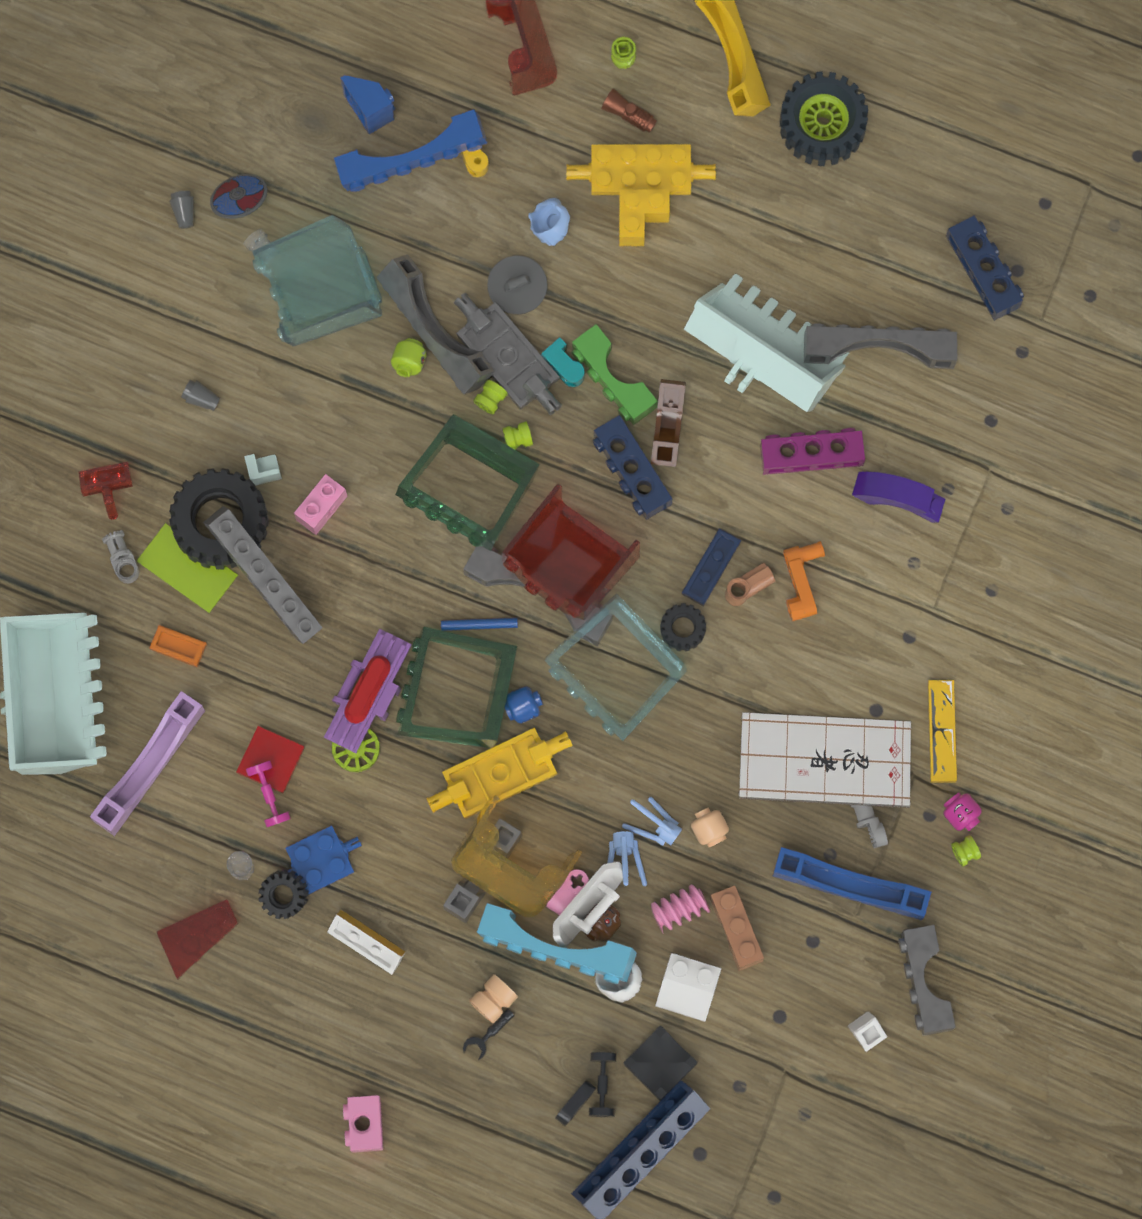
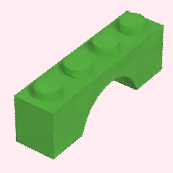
[571,324,658,426]

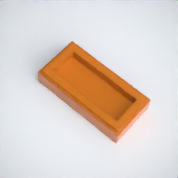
[149,625,207,667]

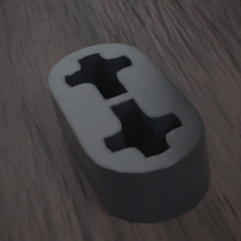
[555,1080,597,1126]

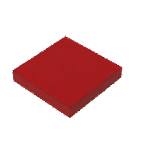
[236,726,305,794]

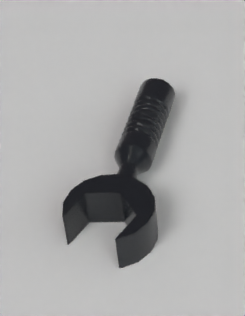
[463,1008,515,1061]

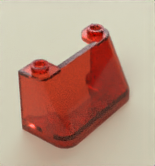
[485,0,557,96]

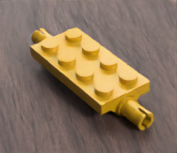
[566,144,716,195]
[426,728,572,819]

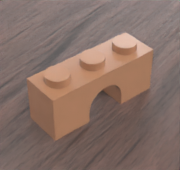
[710,886,764,971]

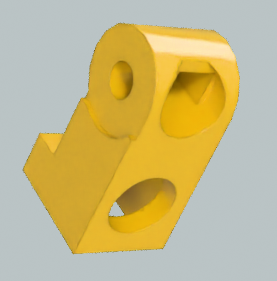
[461,149,489,177]

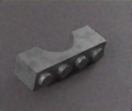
[443,818,522,923]
[898,925,956,1036]

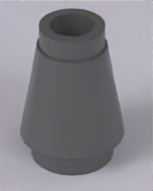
[169,191,194,229]
[181,380,220,411]

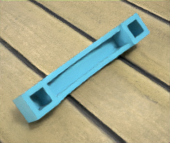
[477,903,637,984]

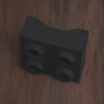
[623,1025,698,1101]

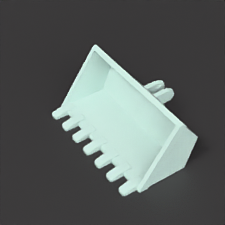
[684,274,849,412]
[0,613,107,775]

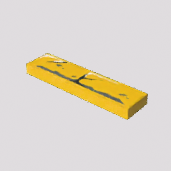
[928,680,957,783]

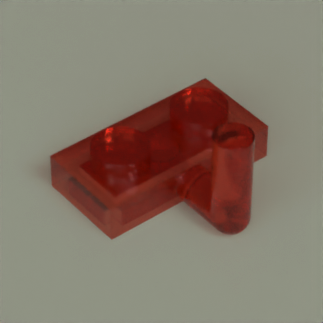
[79,462,133,520]

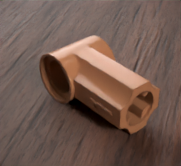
[725,563,776,606]

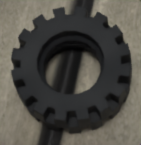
[660,603,706,652]

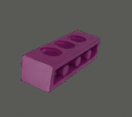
[760,428,865,475]

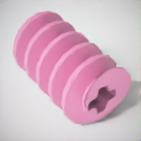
[651,884,710,933]

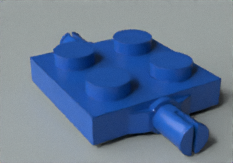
[285,826,362,894]

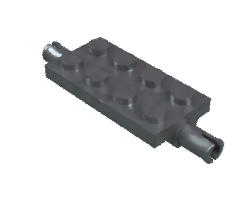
[454,293,562,415]

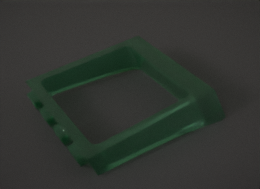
[395,414,540,551]
[396,627,517,748]

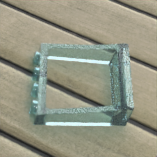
[545,593,687,741]

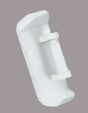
[553,862,623,948]

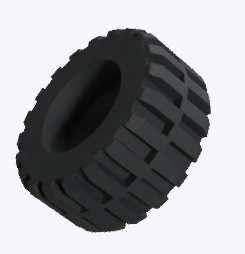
[169,468,269,570]

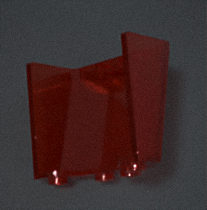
[502,483,640,620]

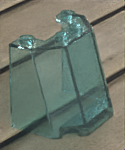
[252,215,382,347]

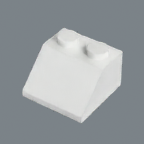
[656,953,721,1022]

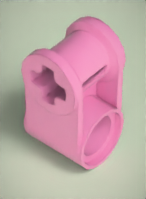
[546,870,589,916]

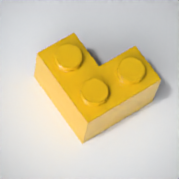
[619,189,670,246]

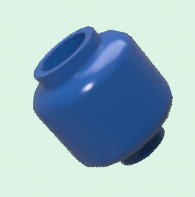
[503,686,543,724]

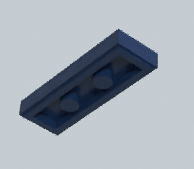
[682,528,741,607]

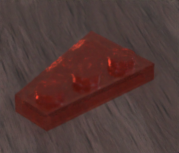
[156,899,238,980]

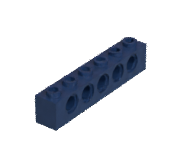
[571,1080,710,1219]

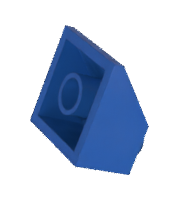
[341,75,395,134]

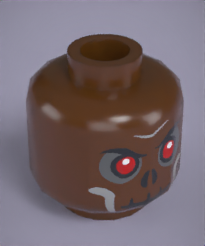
[583,904,621,942]

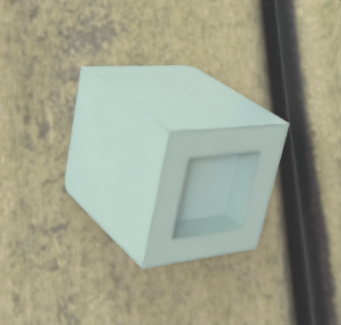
[244,454,282,486]

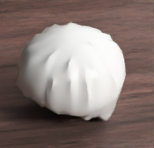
[595,962,642,1002]

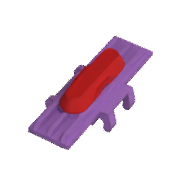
[324,629,412,753]

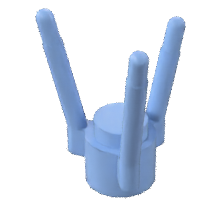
[622,797,682,846]
[607,831,647,886]

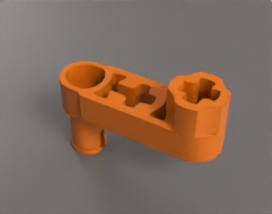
[783,541,825,622]

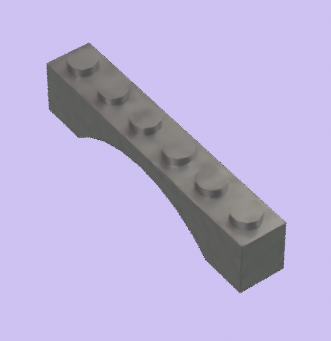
[376,255,495,394]
[804,324,957,369]
[463,543,612,647]

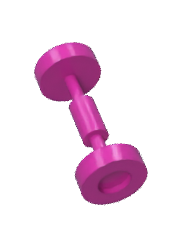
[246,761,291,827]

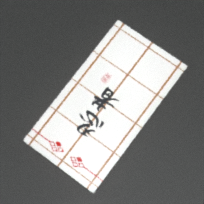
[738,713,912,808]

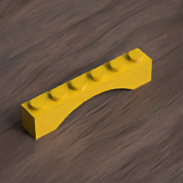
[695,0,771,117]

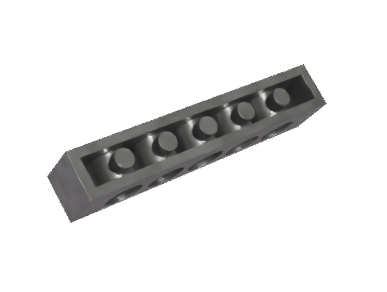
[203,506,322,644]

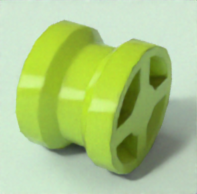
[951,835,981,867]

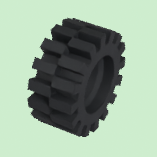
[258,869,309,919]

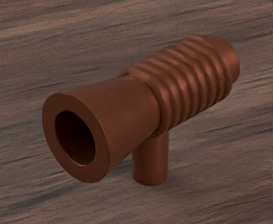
[601,88,657,133]

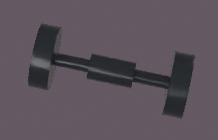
[589,1052,617,1118]

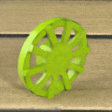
[332,728,380,772]

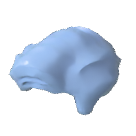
[528,198,570,246]

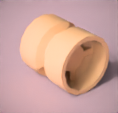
[469,974,518,1024]

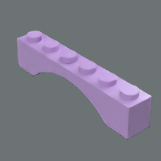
[90,691,205,836]

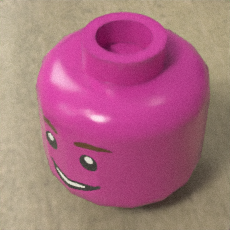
[943,792,982,831]

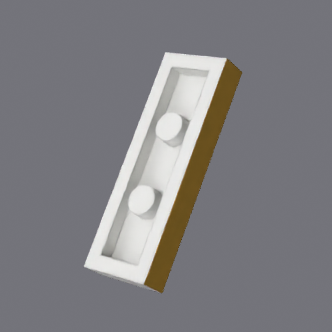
[328,910,405,974]

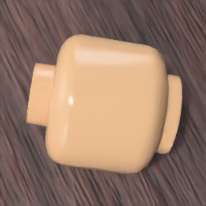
[691,807,729,847]

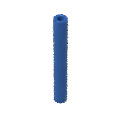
[441,618,518,631]

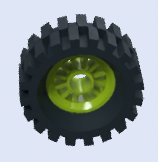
[779,71,868,166]

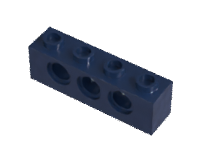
[946,215,1024,321]
[592,415,673,520]

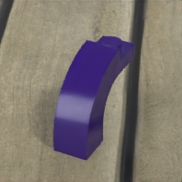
[852,472,946,523]

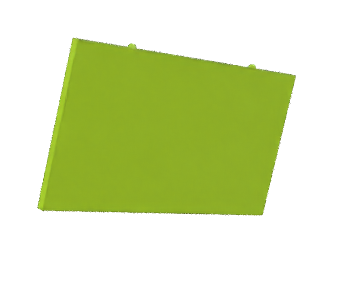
[137,523,238,613]

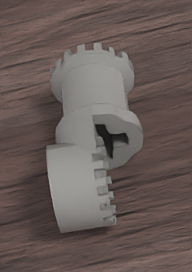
[102,530,140,584]
[850,803,888,848]

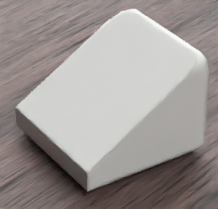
[848,1012,887,1052]

